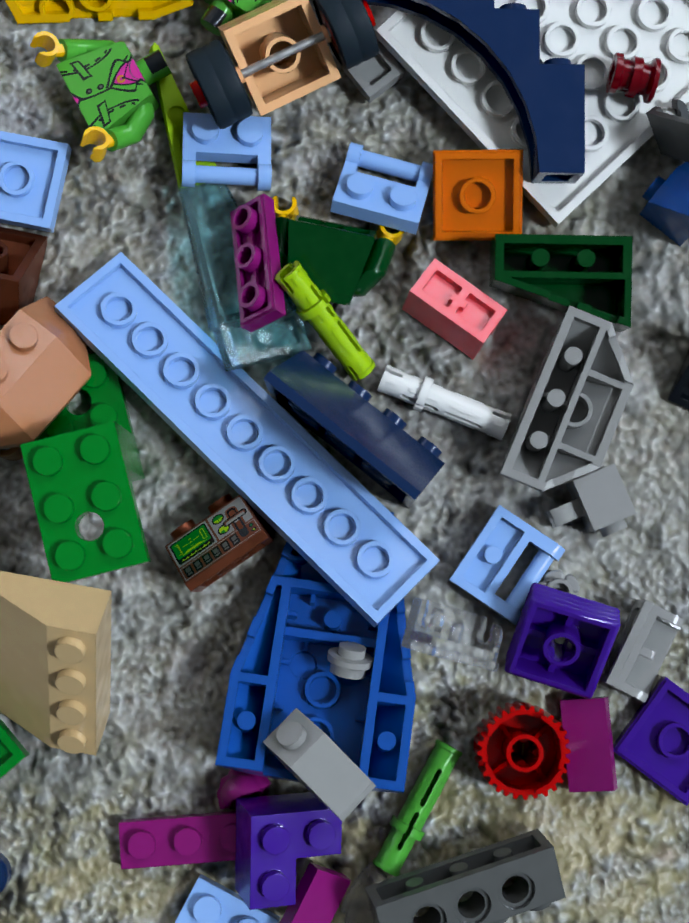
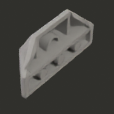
[500,305,634,492]

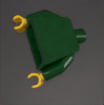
[272,196,404,322]

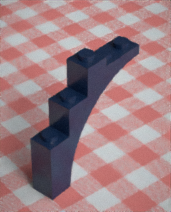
[362,0,585,184]

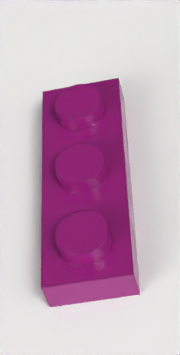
[118,811,236,869]

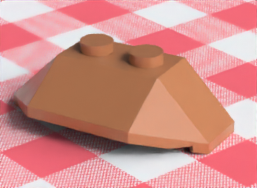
[0,296,92,450]

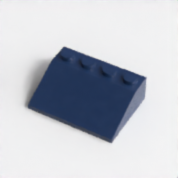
[264,350,445,509]

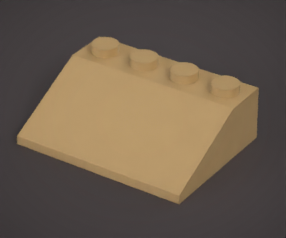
[0,571,112,756]

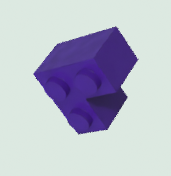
[235,792,342,910]

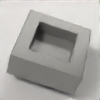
[343,39,404,103]

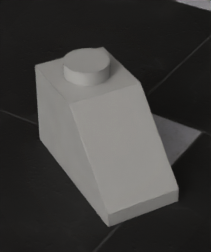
[263,708,376,822]

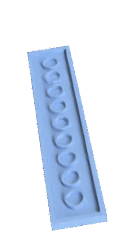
[54,252,440,628]

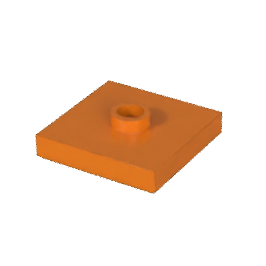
[433,149,524,241]

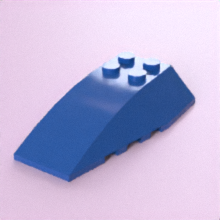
[215,512,416,793]

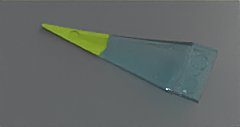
[149,42,312,371]

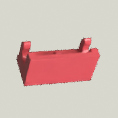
[402,258,508,360]

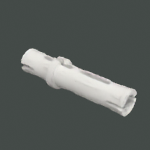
[377,364,512,441]

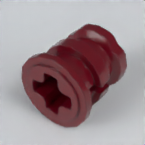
[606,52,661,104]

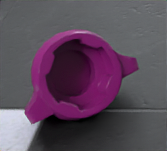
[217,769,271,809]

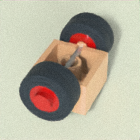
[186,0,379,129]

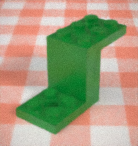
[20,353,151,583]

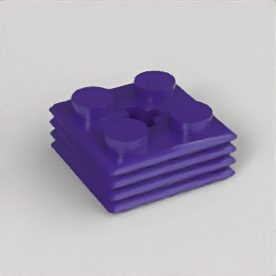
[504,583,621,698]

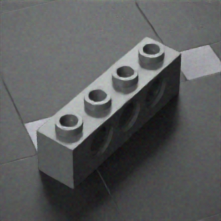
[365,829,566,923]

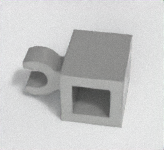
[546,463,637,537]

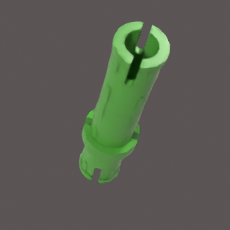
[373,739,463,877]

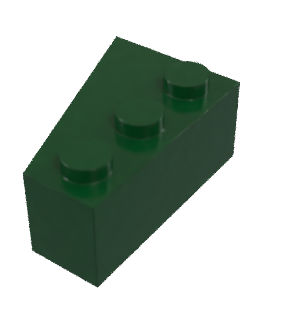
[489,234,633,333]

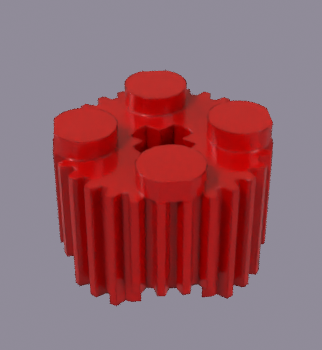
[473,701,571,800]

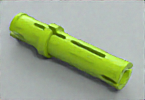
[275,261,375,381]

